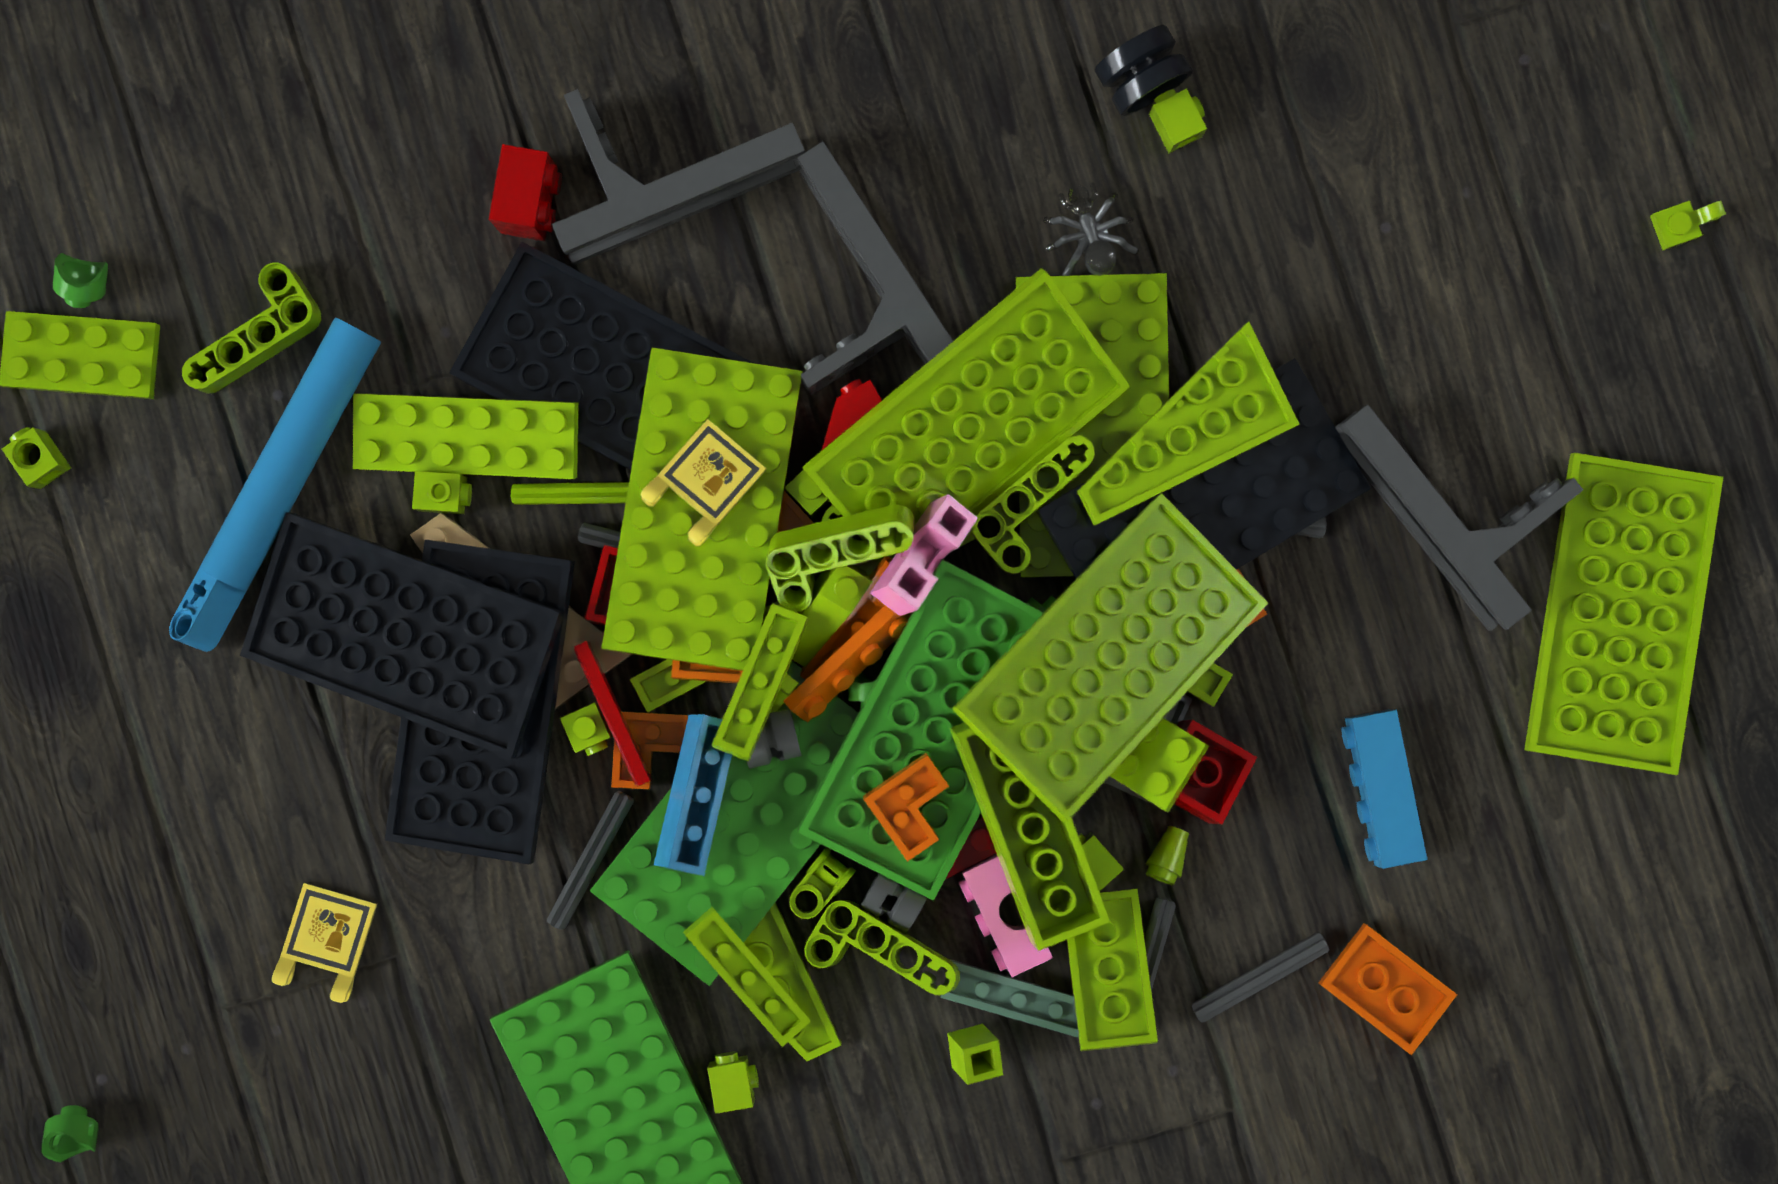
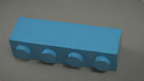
[1341,709,1427,869]
[654,715,732,876]

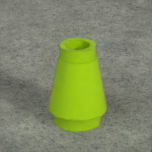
[1146,826,1189,885]

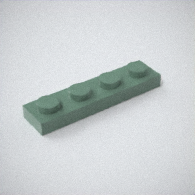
[940,959,1079,1038]

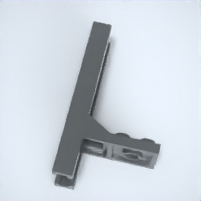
[552,89,805,266]
[797,141,953,396]
[1335,404,1583,631]

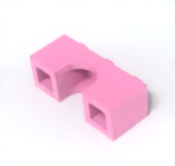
[870,494,978,616]
[958,854,1053,977]

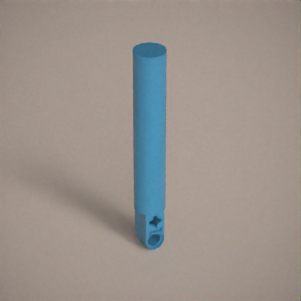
[169,317,381,652]

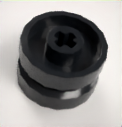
[1094,25,1193,116]

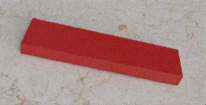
[573,641,652,786]

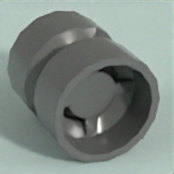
[747,708,802,769]
[859,873,927,934]

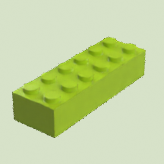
[950,722,1110,951]

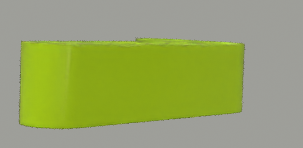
[182,262,321,393]
[972,436,1095,574]
[766,505,915,612]
[804,900,960,995]

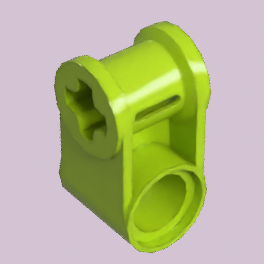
[789,847,856,919]

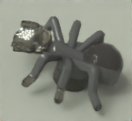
[1043,182,1139,276]

